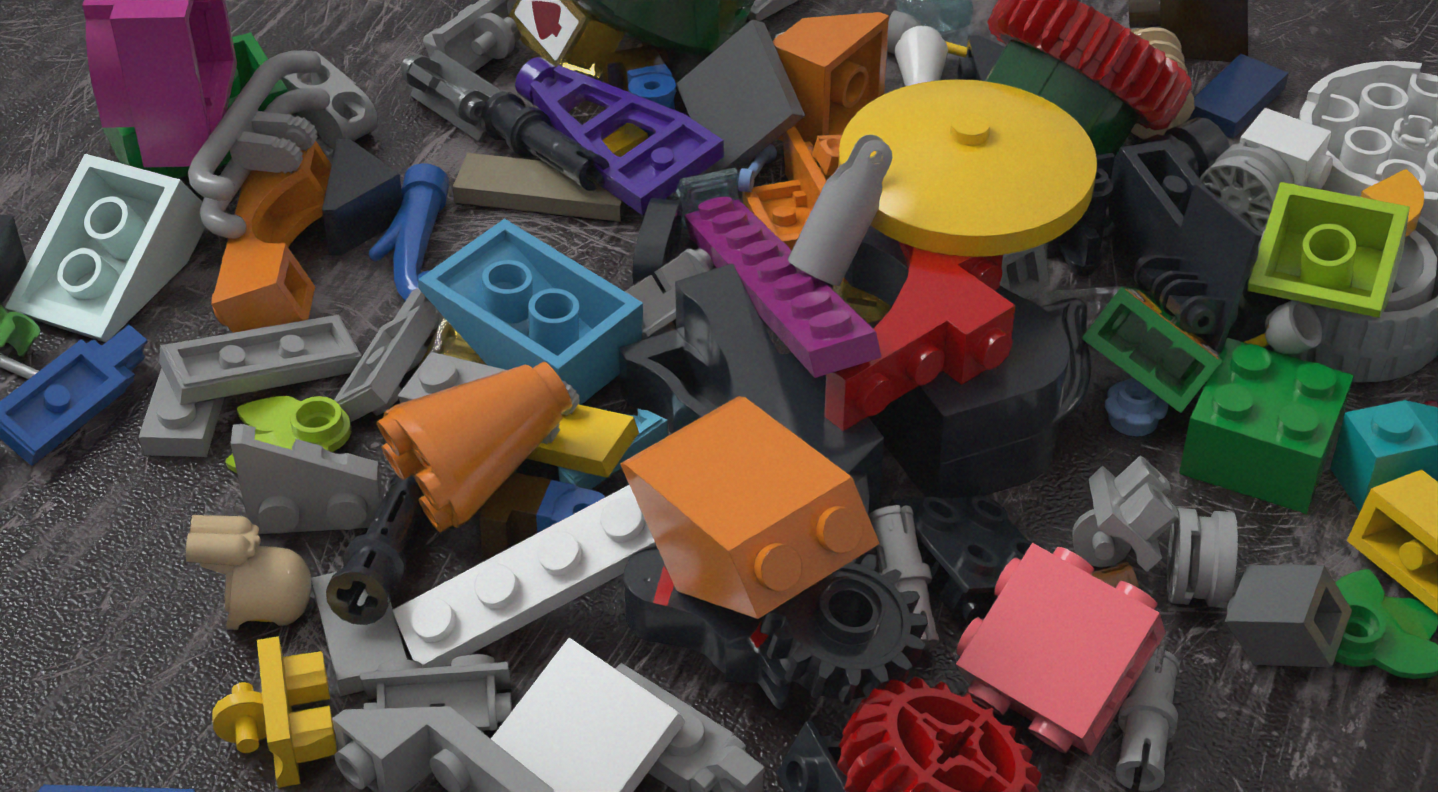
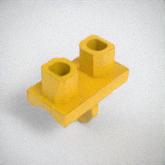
[212,636,337,788]

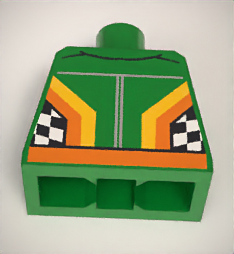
[1082,286,1222,413]

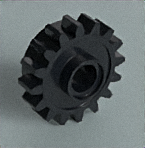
[760,554,928,705]

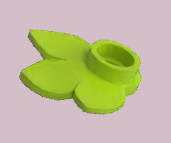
[225,396,351,473]

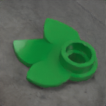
[1335,569,1438,679]

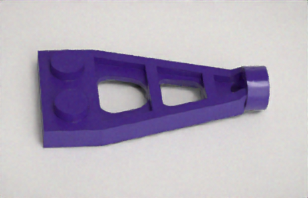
[515,57,724,215]

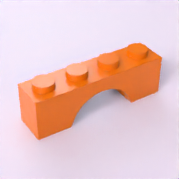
[211,141,332,333]

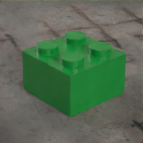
[1179,338,1354,514]

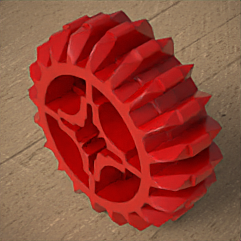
[837,676,1042,792]

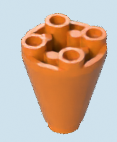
[377,361,572,533]

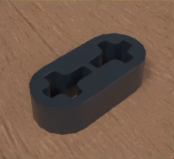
[632,198,683,291]

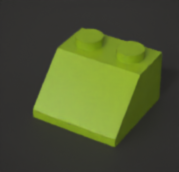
[1248,182,1410,318]

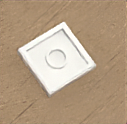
[491,638,686,792]

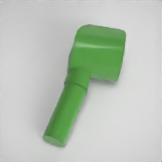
[0,305,40,357]

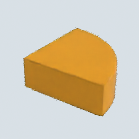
[1360,169,1424,237]

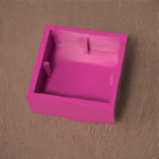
[82,0,237,167]

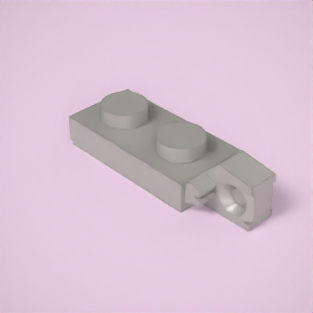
[334,288,447,422]
[615,663,765,792]

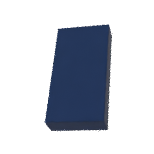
[1188,54,1288,138]

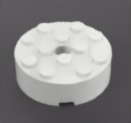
[1298,61,1438,227]

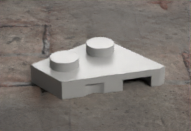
[231,424,384,534]

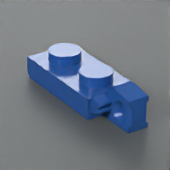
[0,325,147,466]

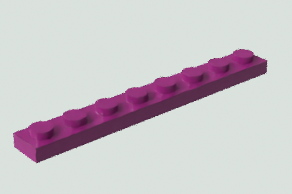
[684,197,881,378]

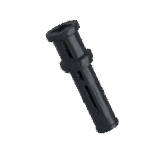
[480,91,610,191]
[326,474,424,625]

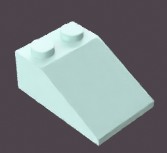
[5,154,205,342]

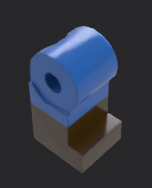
[601,45,676,136]
[480,472,605,559]

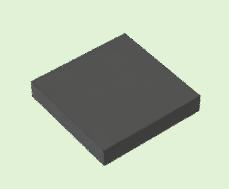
[676,20,805,178]

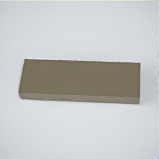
[453,153,626,221]

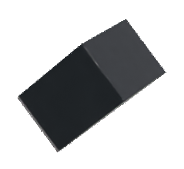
[322,139,403,255]

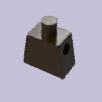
[1129,0,1248,62]

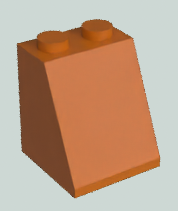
[620,396,880,619]

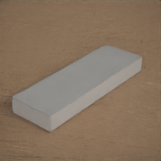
[159,315,362,405]

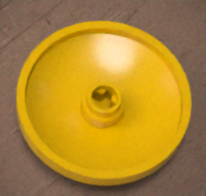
[838,80,1097,257]

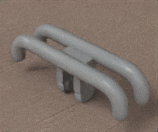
[188,50,330,239]

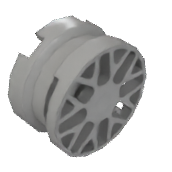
[1200,142,1294,233]
[1167,508,1238,608]

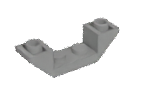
[332,706,554,792]

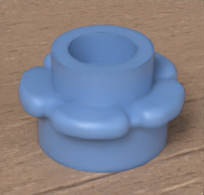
[1105,378,1168,436]

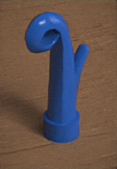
[369,163,450,301]

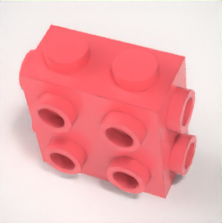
[956,543,1166,756]

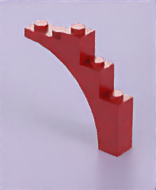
[825,241,1015,431]

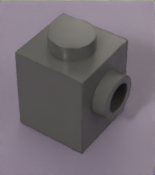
[1225,563,1352,668]

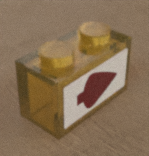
[508,0,625,80]

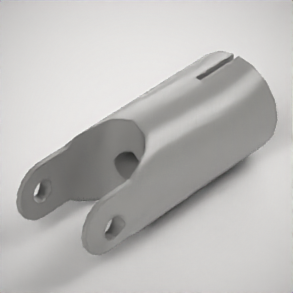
[787,134,893,286]

